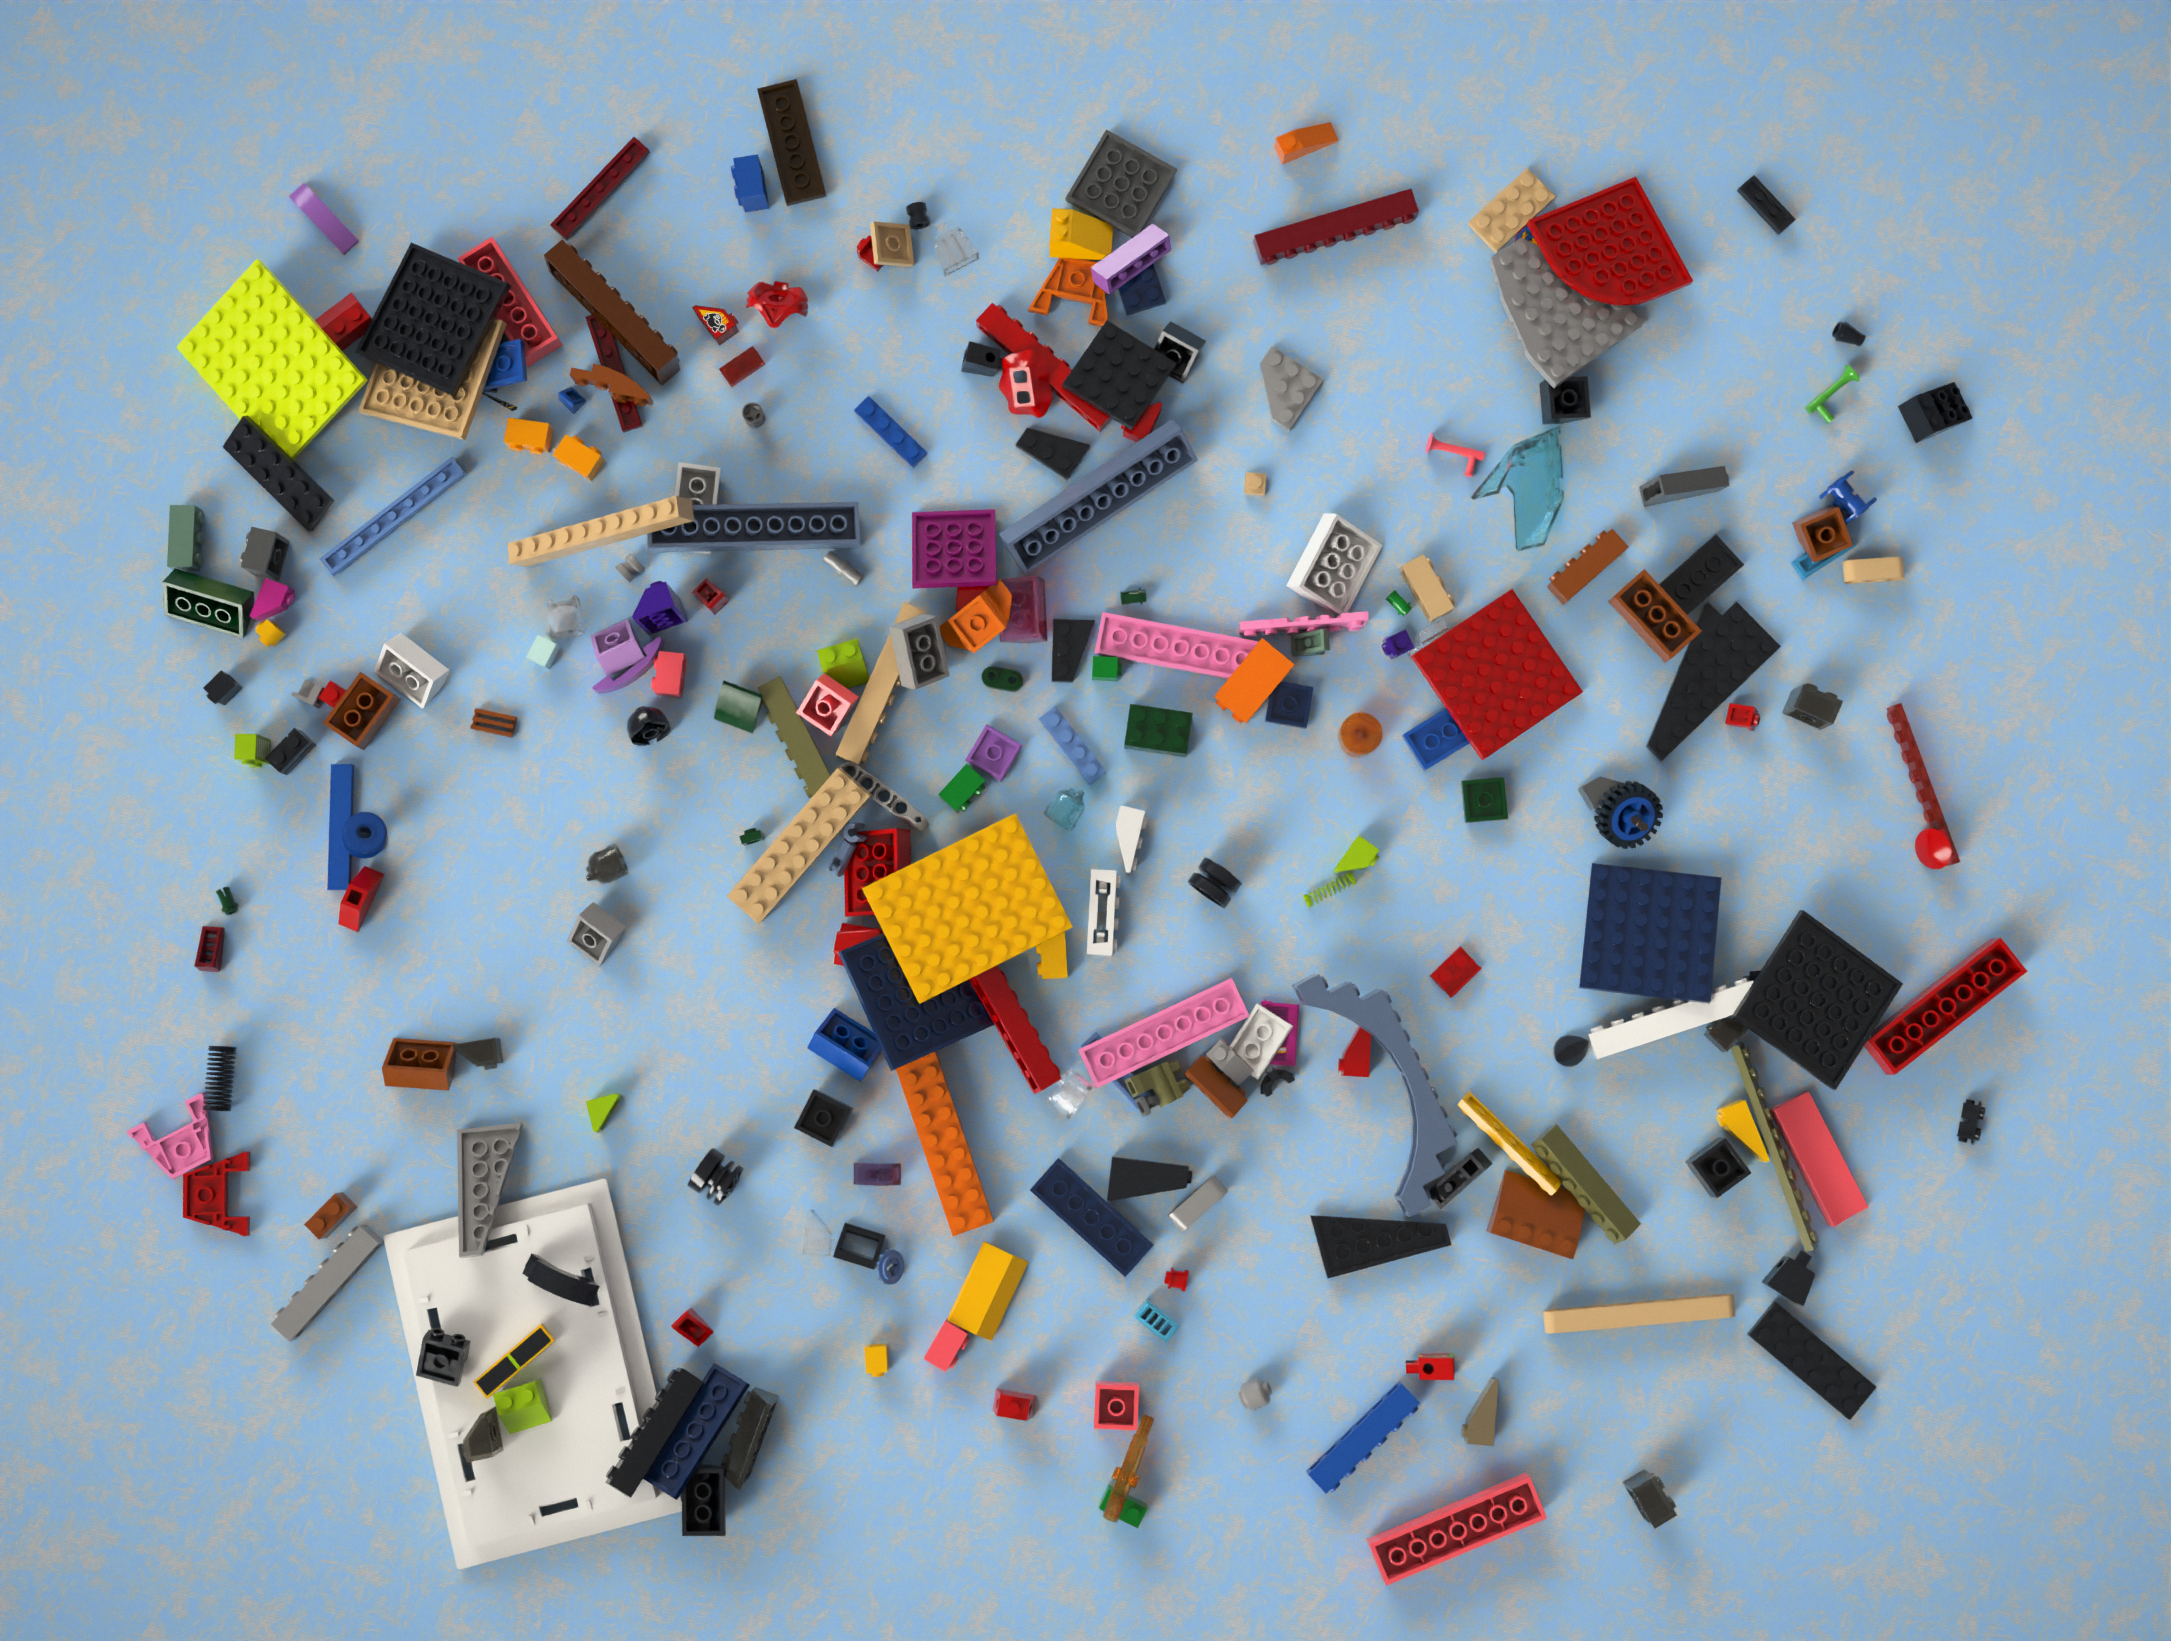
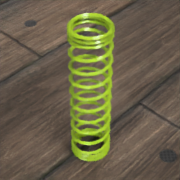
[1303,872,1357,908]

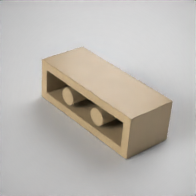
[1399,554,1455,623]

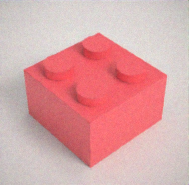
[797,673,859,736]
[1094,1381,1139,1430]

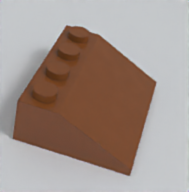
[1486,1170,1585,1259]

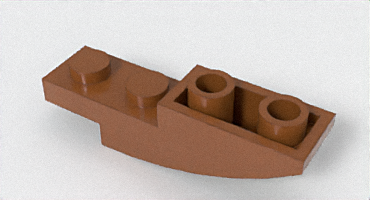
[570,364,654,407]

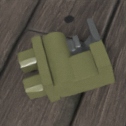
[1124,1061,1190,1117]

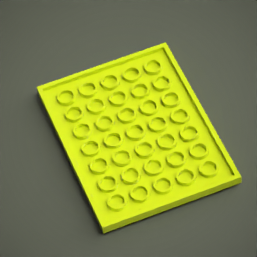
[176,259,368,460]

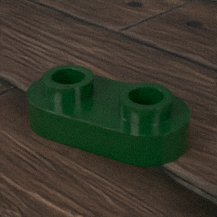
[982,666,1023,692]

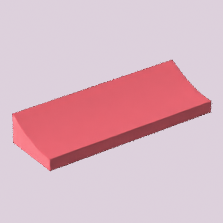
[1771,1091,1868,1227]

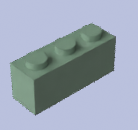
[167,505,205,571]

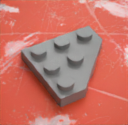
[1260,346,1323,432]

